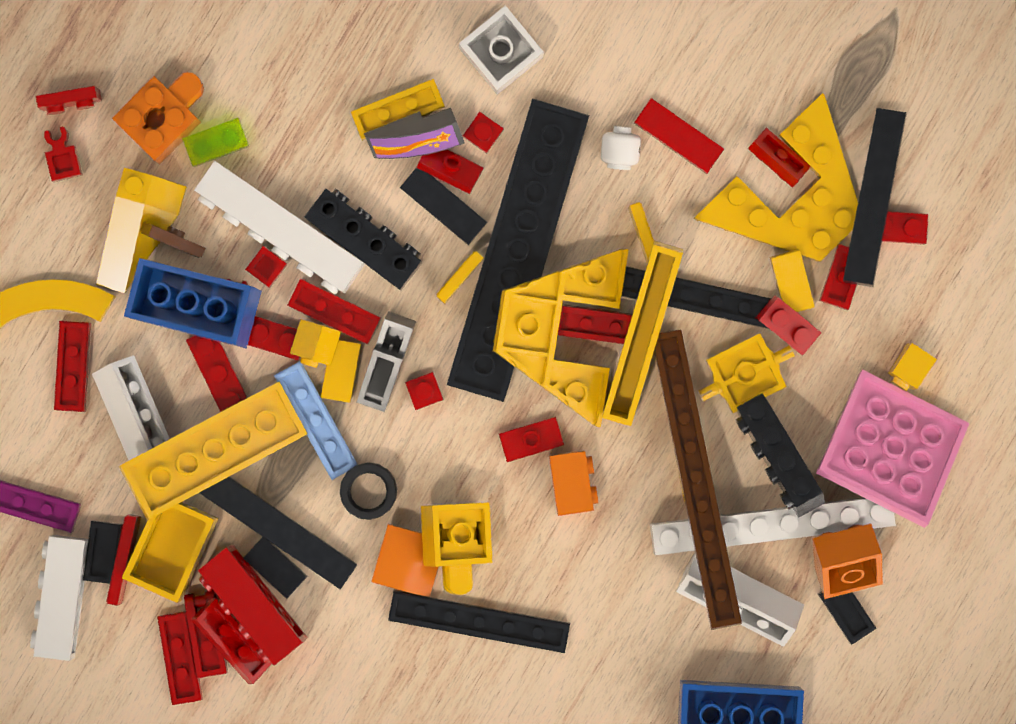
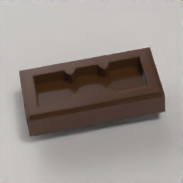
[140,222,206,258]

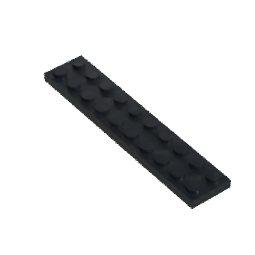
[447,98,590,402]

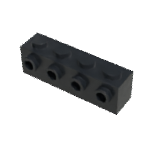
[304,188,422,291]
[735,393,825,518]

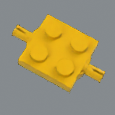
[698,333,795,413]

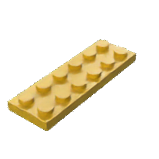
[118,382,307,520]

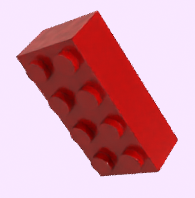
[198,544,308,666]

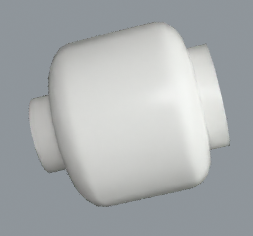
[601,126,641,170]

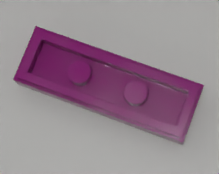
[0,480,81,533]

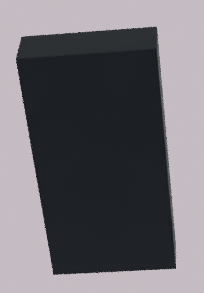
[83,521,122,584]
[243,537,308,599]
[818,591,877,645]

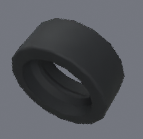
[339,462,397,520]

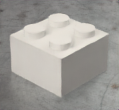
[459,5,544,95]

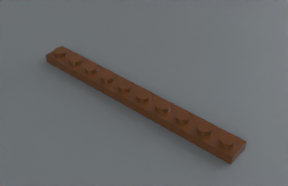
[654,330,742,630]

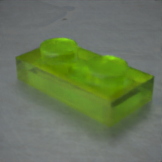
[182,118,250,167]

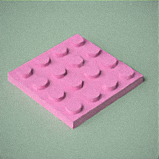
[816,369,969,528]

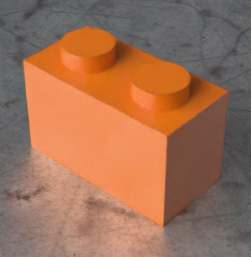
[549,451,598,516]

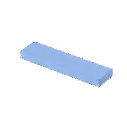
[274,361,358,480]

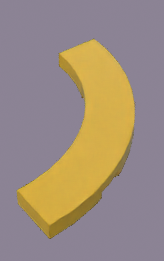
[0,279,116,329]

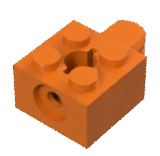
[112,72,204,164]

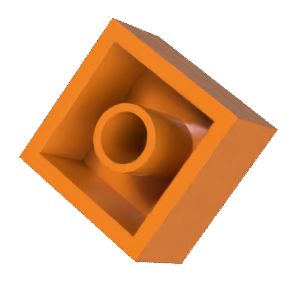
[812,523,883,599]

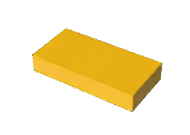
[628,202,654,264]
[770,249,815,312]
[436,251,484,304]
[321,340,361,403]

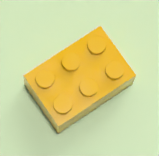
[122,502,219,603]

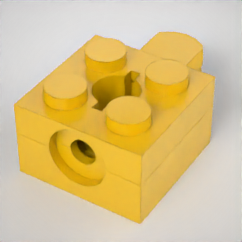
[421,502,493,595]

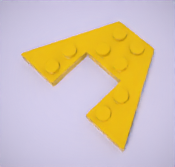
[694,93,858,262]
[493,248,629,427]

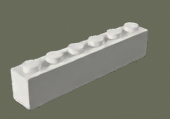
[194,161,365,295]

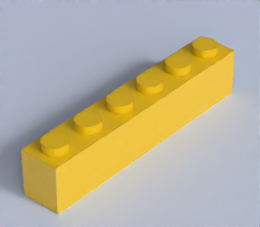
[602,241,683,426]

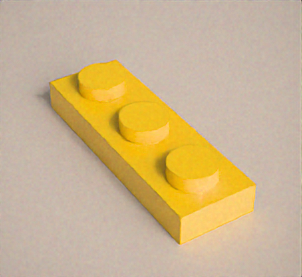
[351,79,445,141]

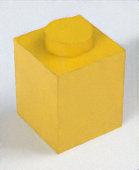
[290,319,341,368]
[888,343,937,391]

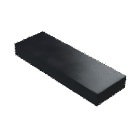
[400,168,488,246]

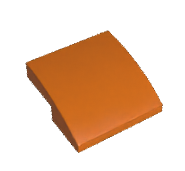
[371,524,438,597]

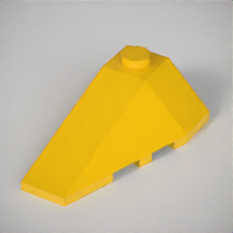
[96,167,187,293]

